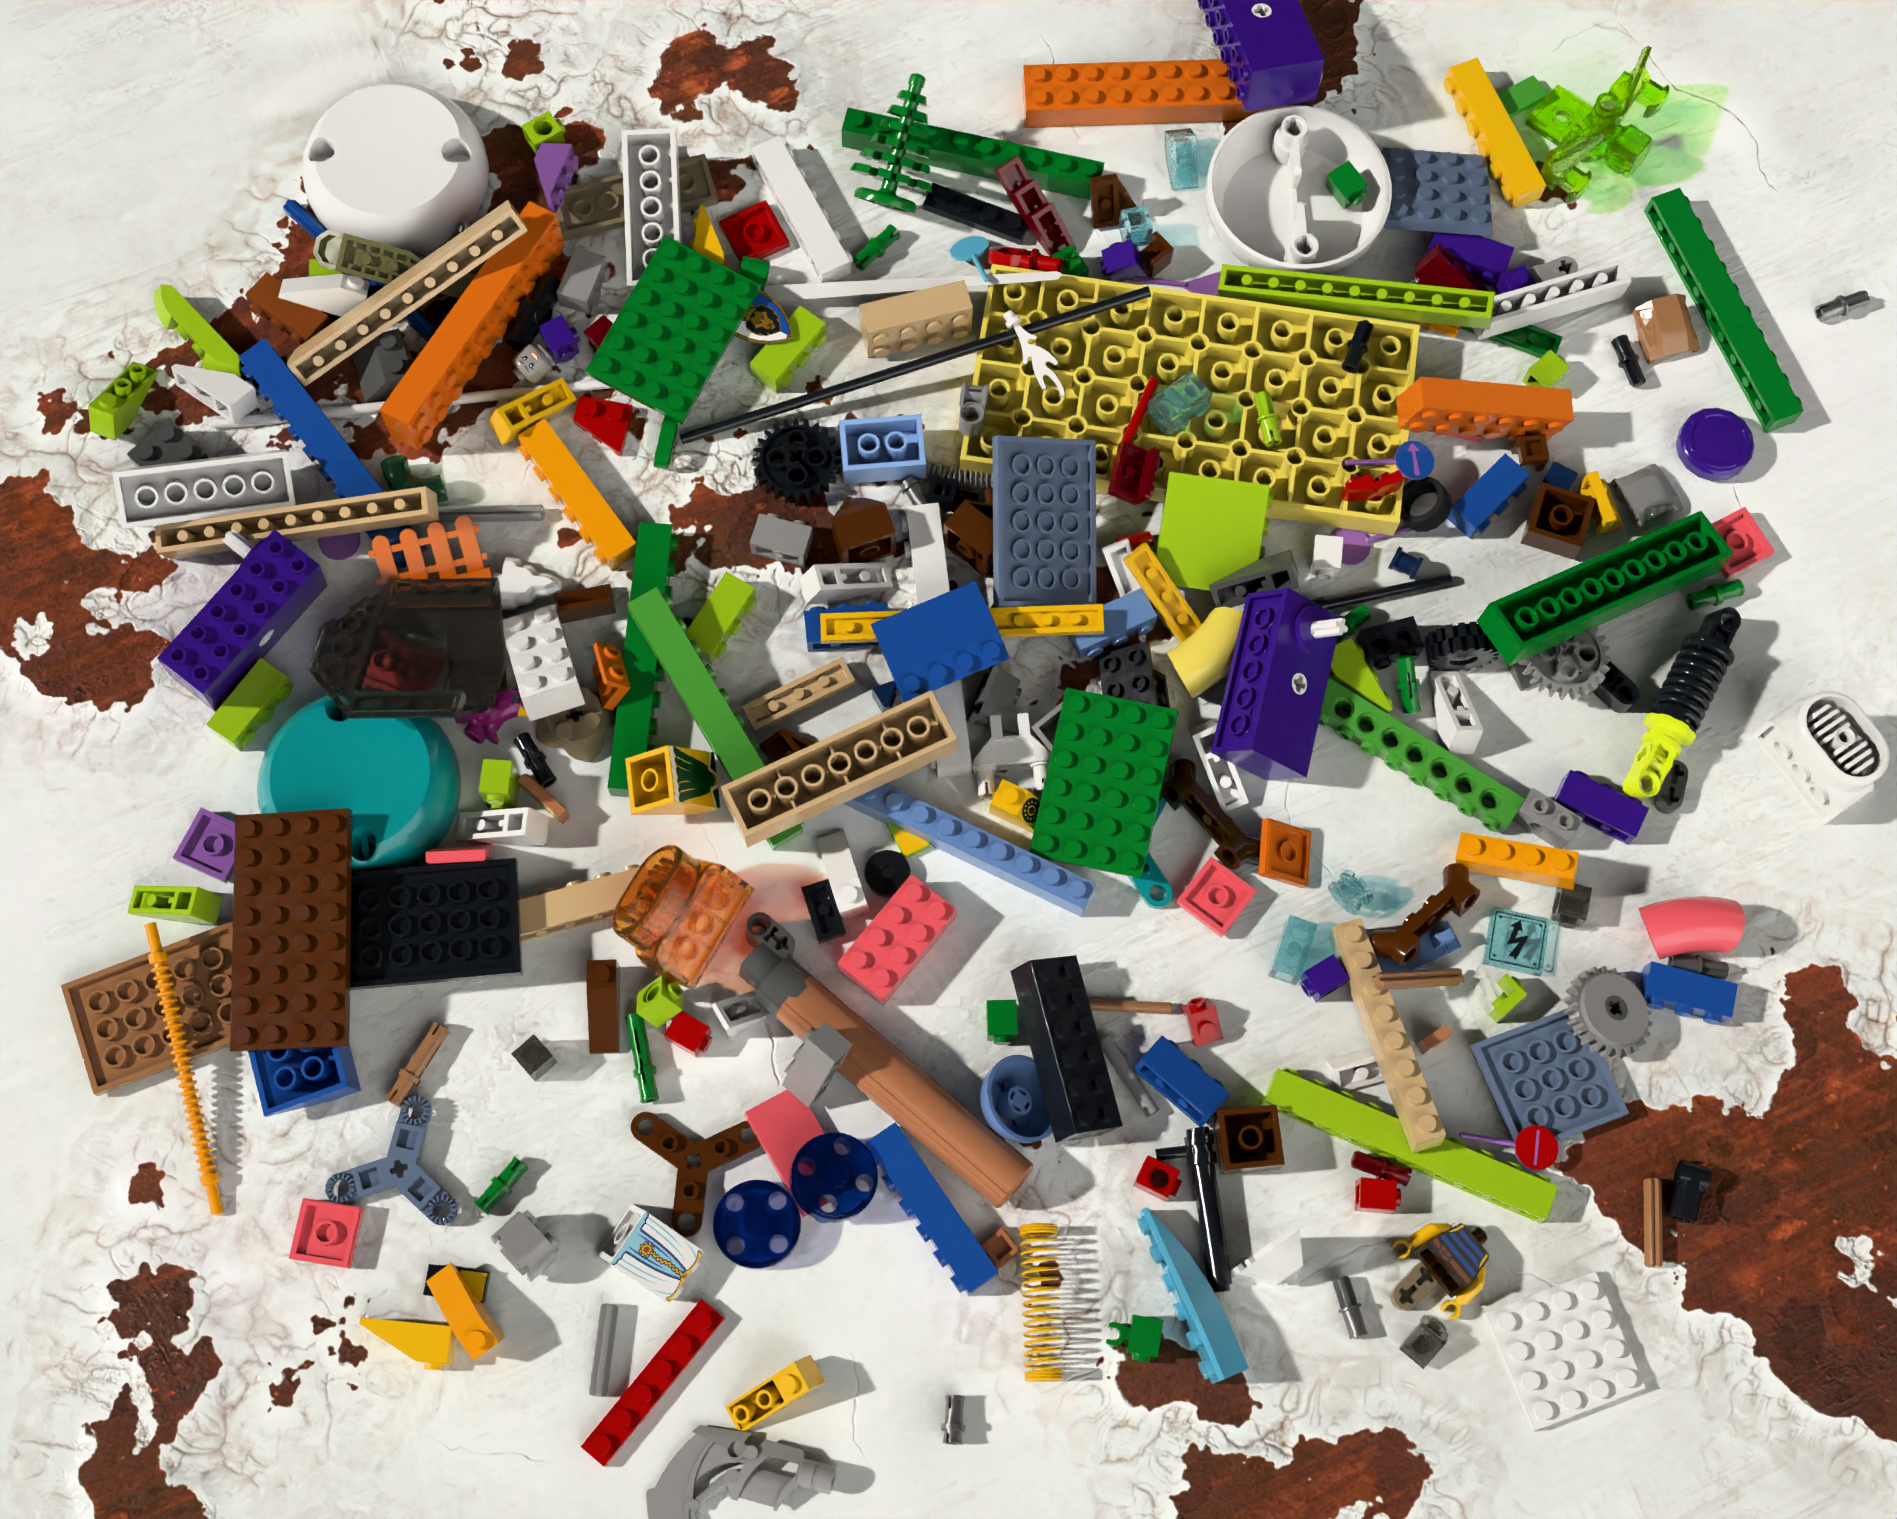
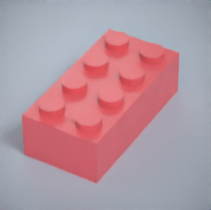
[837,874,957,1006]

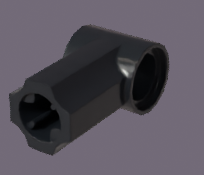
[1668,1159,1712,1224]

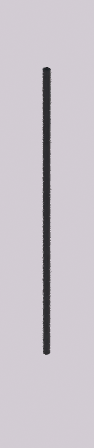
[679,286,1151,445]

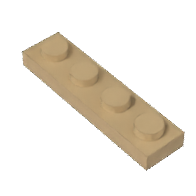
[742,657,855,733]

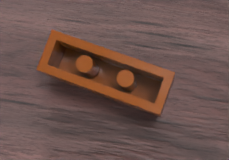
[245,272,332,346]

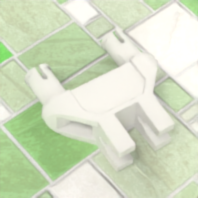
[972,713,1051,798]

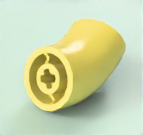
[1167,607,1243,699]

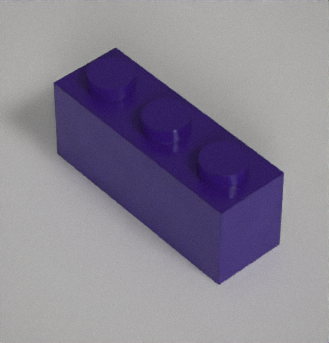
[1426,232,1514,286]
[1553,770,1649,845]

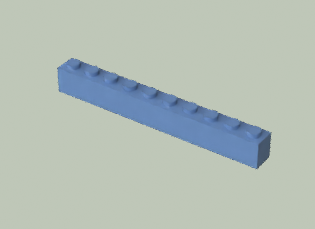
[843,784,1096,917]

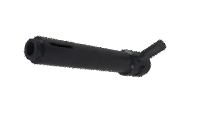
[1155,1127,1232,1293]

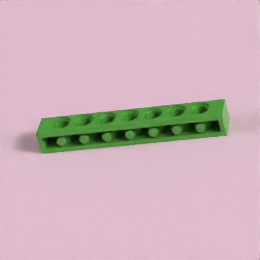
[1319,677,1525,834]

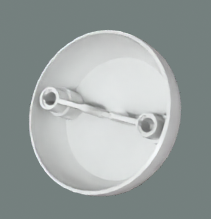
[302,82,489,255]
[1206,105,1392,275]

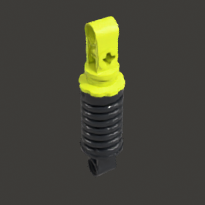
[1623,607,1741,799]

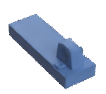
[1377,921,1462,972]

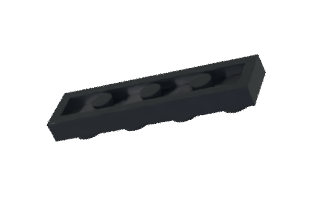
[923,183,1028,245]

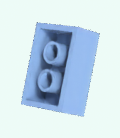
[839,414,926,484]

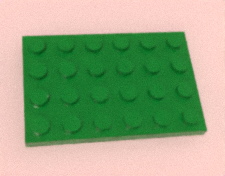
[585,235,761,425]
[1029,688,1179,879]

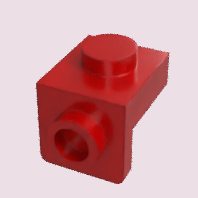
[1181,997,1224,1047]

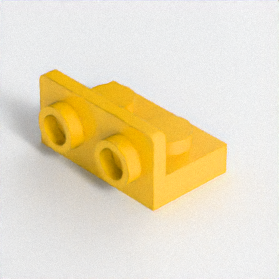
[1578,471,1623,535]

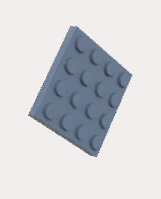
[1381,147,1492,236]
[1470,1008,1629,1142]

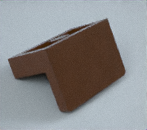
[555,584,616,624]

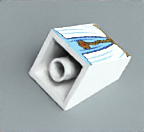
[597,1204,704,1303]

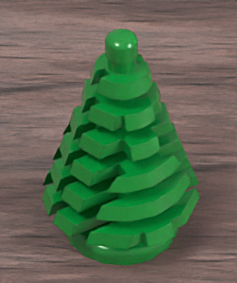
[849,73,932,214]

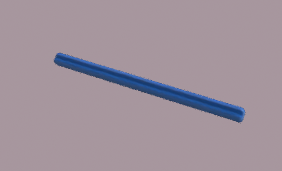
[283,199,438,341]

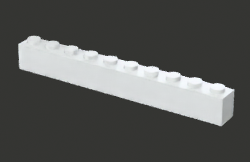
[901,503,972,777]

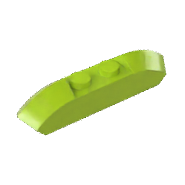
[154,285,246,380]

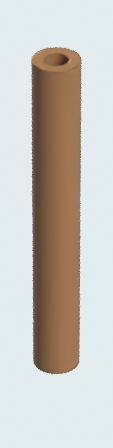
[1088,999,1172,1014]

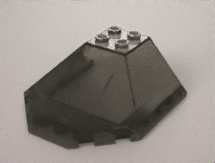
[308,578,506,719]

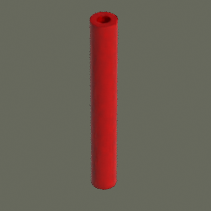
[1120,377,1160,444]

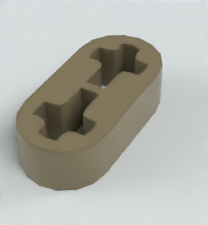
[1390,1262,1438,1311]

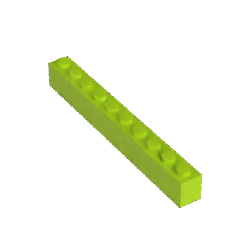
[1218,264,1495,329]
[1261,1067,1558,1223]

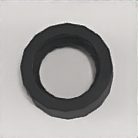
[1400,477,1452,532]

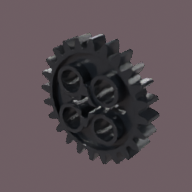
[752,418,841,505]

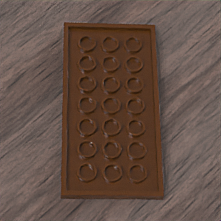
[230,808,352,1052]

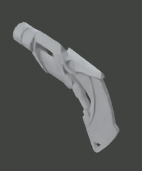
[646,1425,837,1519]

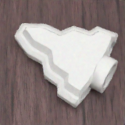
[493,557,562,611]

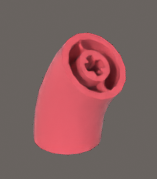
[1638,896,1745,960]

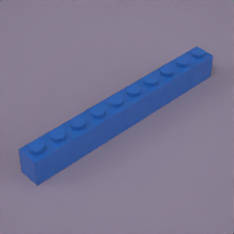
[238,338,428,569]

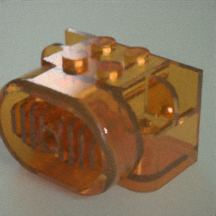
[612,845,755,990]

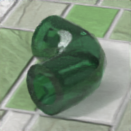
[380,455,449,504]

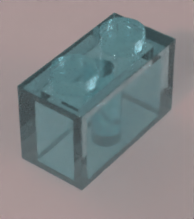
[1146,370,1212,437]
[1268,915,1318,985]

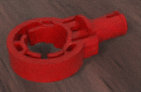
[987,246,1063,273]

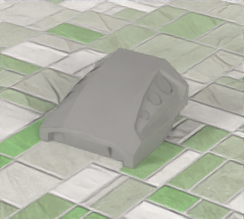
[1610,464,1684,529]

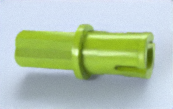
[1254,391,1282,447]

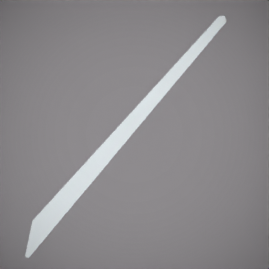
[764,271,1062,302]

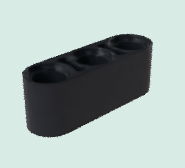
[1578,654,1640,713]

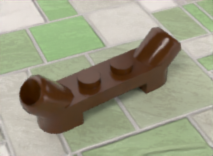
[1370,863,1480,967]

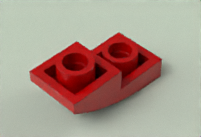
[1341,470,1405,501]

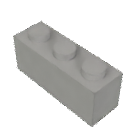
[782,1021,853,1108]

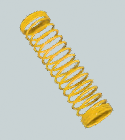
[1019,1223,1063,1382]

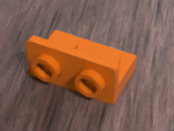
[592,641,631,710]

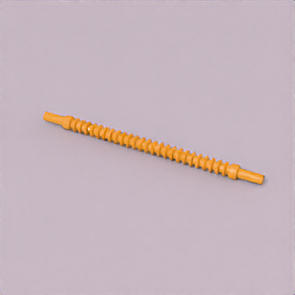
[144,922,224,1215]

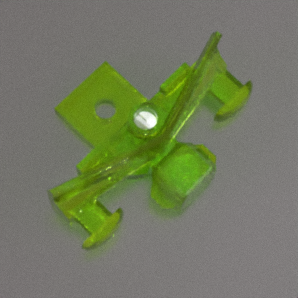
[1525,46,1670,204]

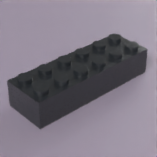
[1010,955,1123,1143]

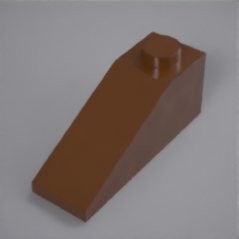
[586,959,620,1054]

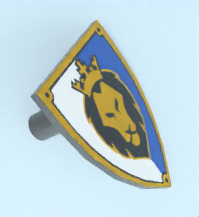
[734,290,793,344]

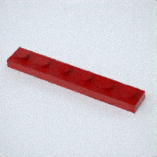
[580,1299,725,1467]

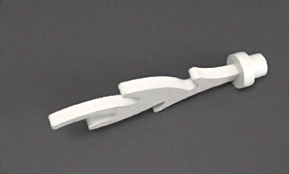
[1003,309,1065,397]

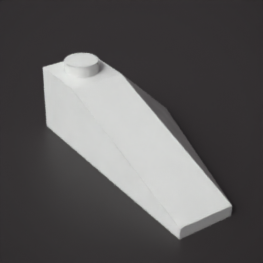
[1231,1225,1303,1286]

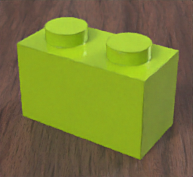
[479,759,520,810]

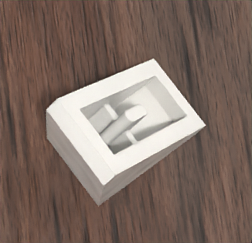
[712,990,768,1038]

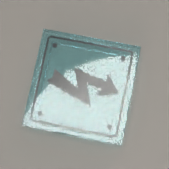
[1482,907,1550,976]

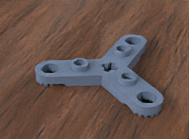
[325,1095,459,1226]

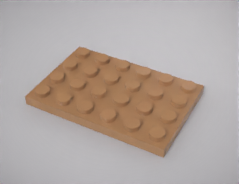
[61,921,233,1096]

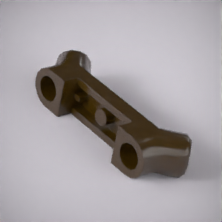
[1161,758,1261,870]

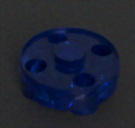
[789,1132,878,1223]
[713,1180,801,1270]

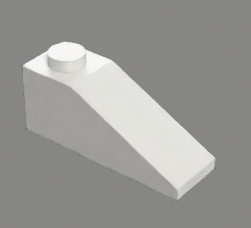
[278,274,370,317]
[171,364,259,424]
[799,562,893,604]
[1430,670,1484,754]
[1188,719,1249,812]
[456,807,549,846]
[817,830,870,919]

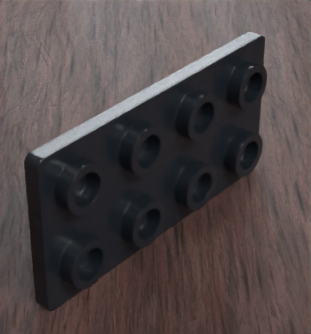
[1098,641,1170,708]

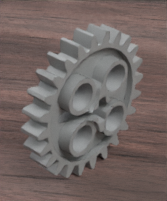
[1518,627,1611,700]

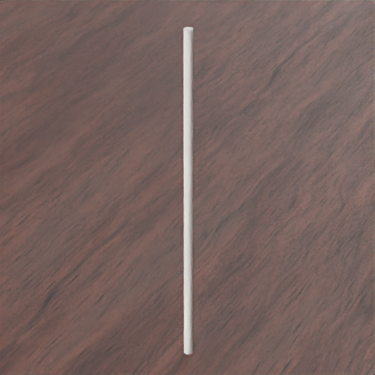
[215,379,612,430]

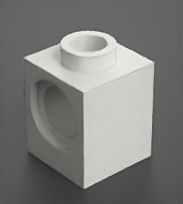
[1311,535,1343,580]

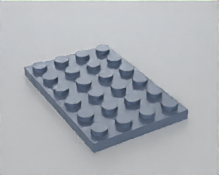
[992,435,1097,607]

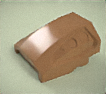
[1632,293,1700,364]

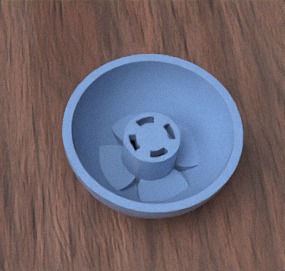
[980,1055,1053,1143]

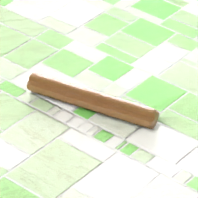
[1372,968,1465,990]

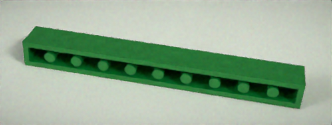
[841,107,1105,200]
[1644,187,1804,433]
[607,522,679,797]

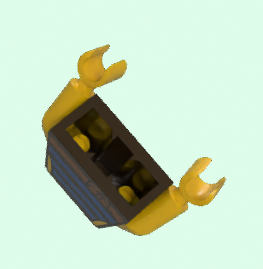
[1392,1223,1489,1319]

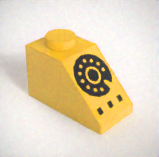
[989,779,1040,833]

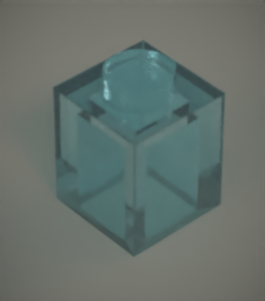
[1118,205,1153,247]

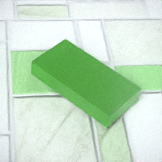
[1497,75,1548,118]

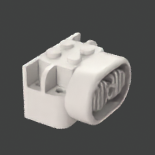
[1753,691,1890,825]

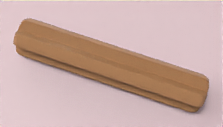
[1643,1178,1663,1268]

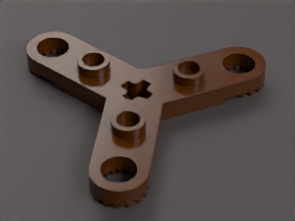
[631,1112,761,1238]

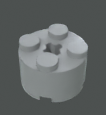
[490,1210,559,1282]

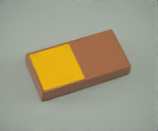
[517,773,570,824]

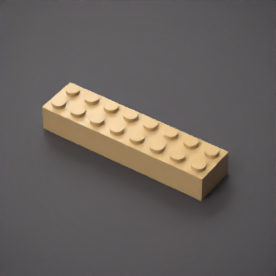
[720,690,957,848]

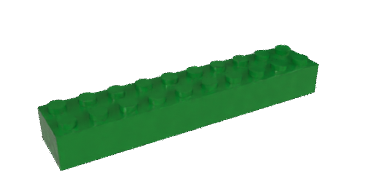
[1477,511,1734,666]

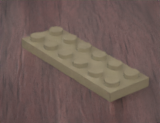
[557,154,718,241]

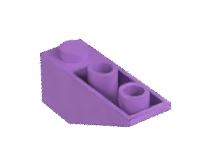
[534,143,579,214]

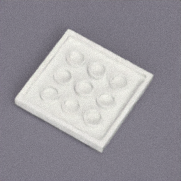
[1483,1271,1646,1431]

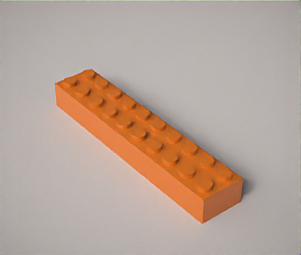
[1022,59,1287,128]
[379,201,565,451]

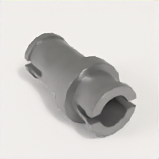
[941,1395,966,1445]

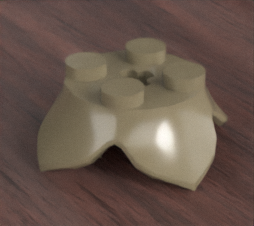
[536,684,617,763]

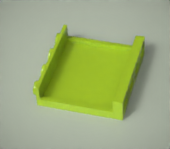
[1156,471,1274,591]

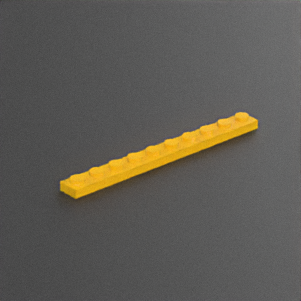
[820,604,1104,644]

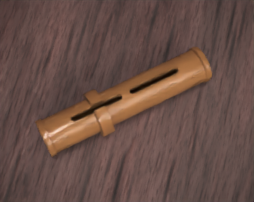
[385,1022,450,1108]

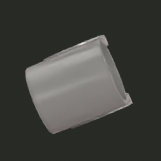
[1528,256,1578,284]
[959,381,990,437]

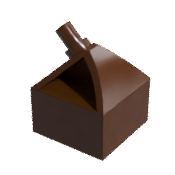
[943,488,993,578]
[832,497,896,563]

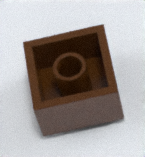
[1520,482,1596,560]
[1213,1105,1285,1175]

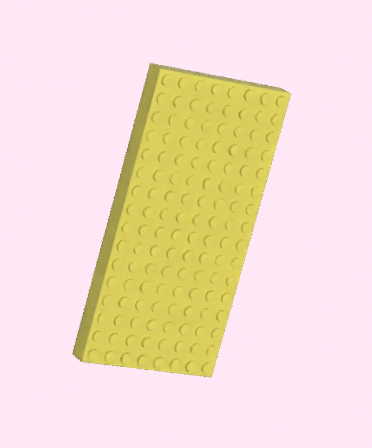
[959,264,1420,536]

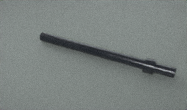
[1311,574,1453,610]

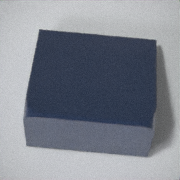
[1540,462,1578,490]

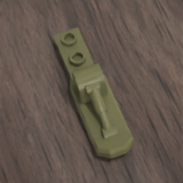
[313,229,476,298]

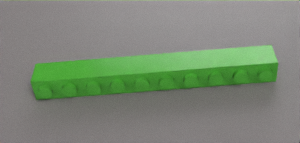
[627,587,805,850]

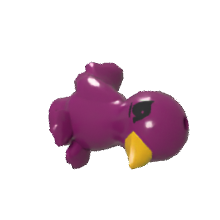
[450,688,528,745]

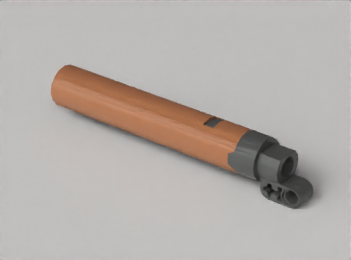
[739,912,1033,1208]

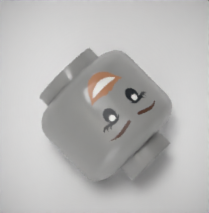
[512,344,553,384]

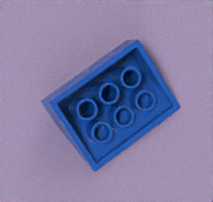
[871,581,1010,703]
[248,1045,361,1117]

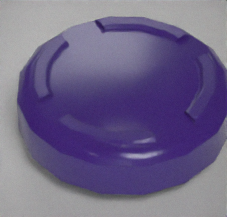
[1676,408,1755,481]

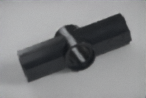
[505,274,561,352]

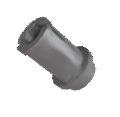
[900,476,930,505]

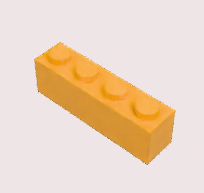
[1456,832,1579,890]

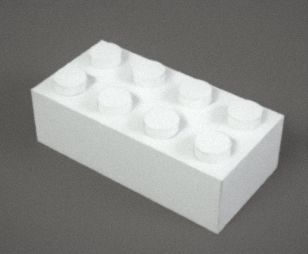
[500,604,585,721]

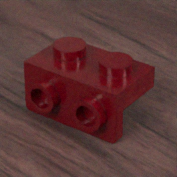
[1107,441,1160,506]

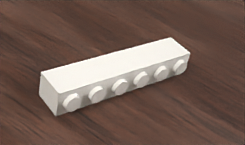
[751,135,853,283]
[1473,259,1632,340]

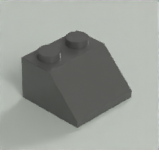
[352,328,412,403]

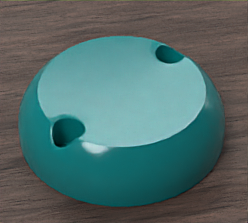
[257,689,461,872]

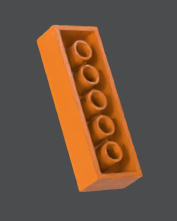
[1396,376,1574,442]

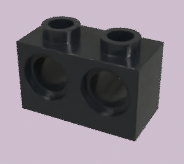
[1355,616,1424,670]

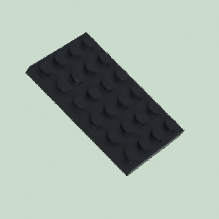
[350,858,523,990]

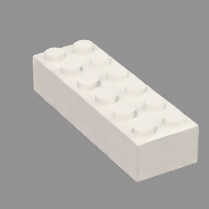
[621,128,682,294]
[112,449,296,529]

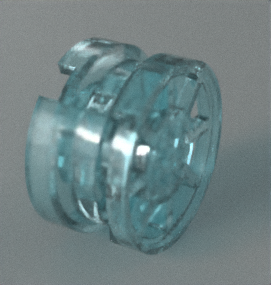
[1328,869,1374,915]

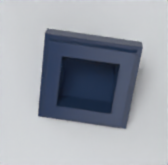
[872,681,898,713]

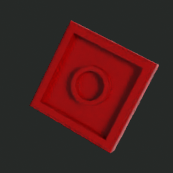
[718,200,790,265]

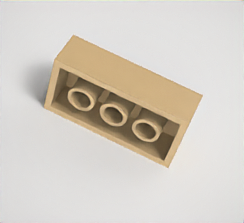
[859,280,973,358]

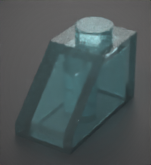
[1164,128,1198,191]

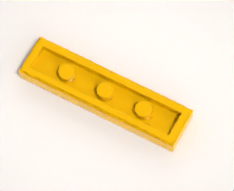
[1122,543,1202,644]

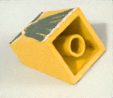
[625,745,720,815]

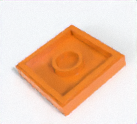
[1258,818,1311,888]

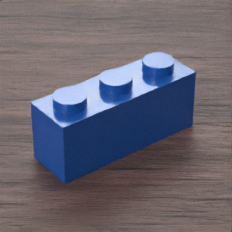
[1447,453,1530,539]
[804,601,888,652]
[1639,961,1738,1025]
[1133,1035,1230,1127]

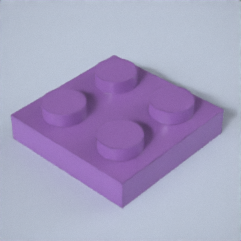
[173,807,235,884]

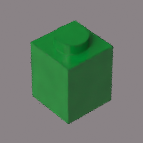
[1326,160,1367,210]
[986,1000,1018,1045]

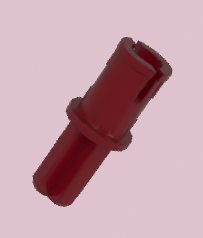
[1351,1151,1412,1187]

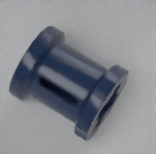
[1388,546,1424,580]

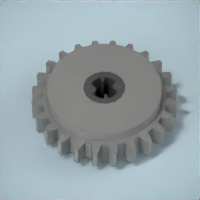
[1564,966,1652,1059]

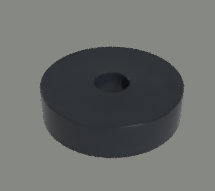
[864,850,911,897]

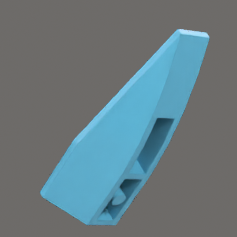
[1137,1207,1249,1384]

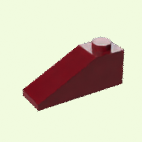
[1415,243,1489,291]

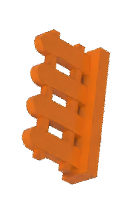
[368,515,493,604]

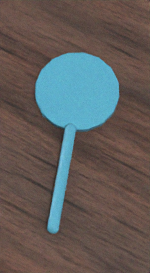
[950,236,989,282]

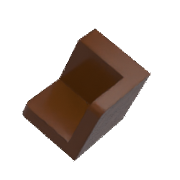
[1140,231,1174,278]
[1511,434,1550,471]

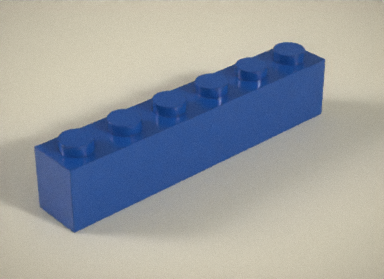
[865,1122,999,1296]

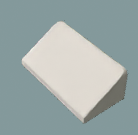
[1326,1048,1384,1093]

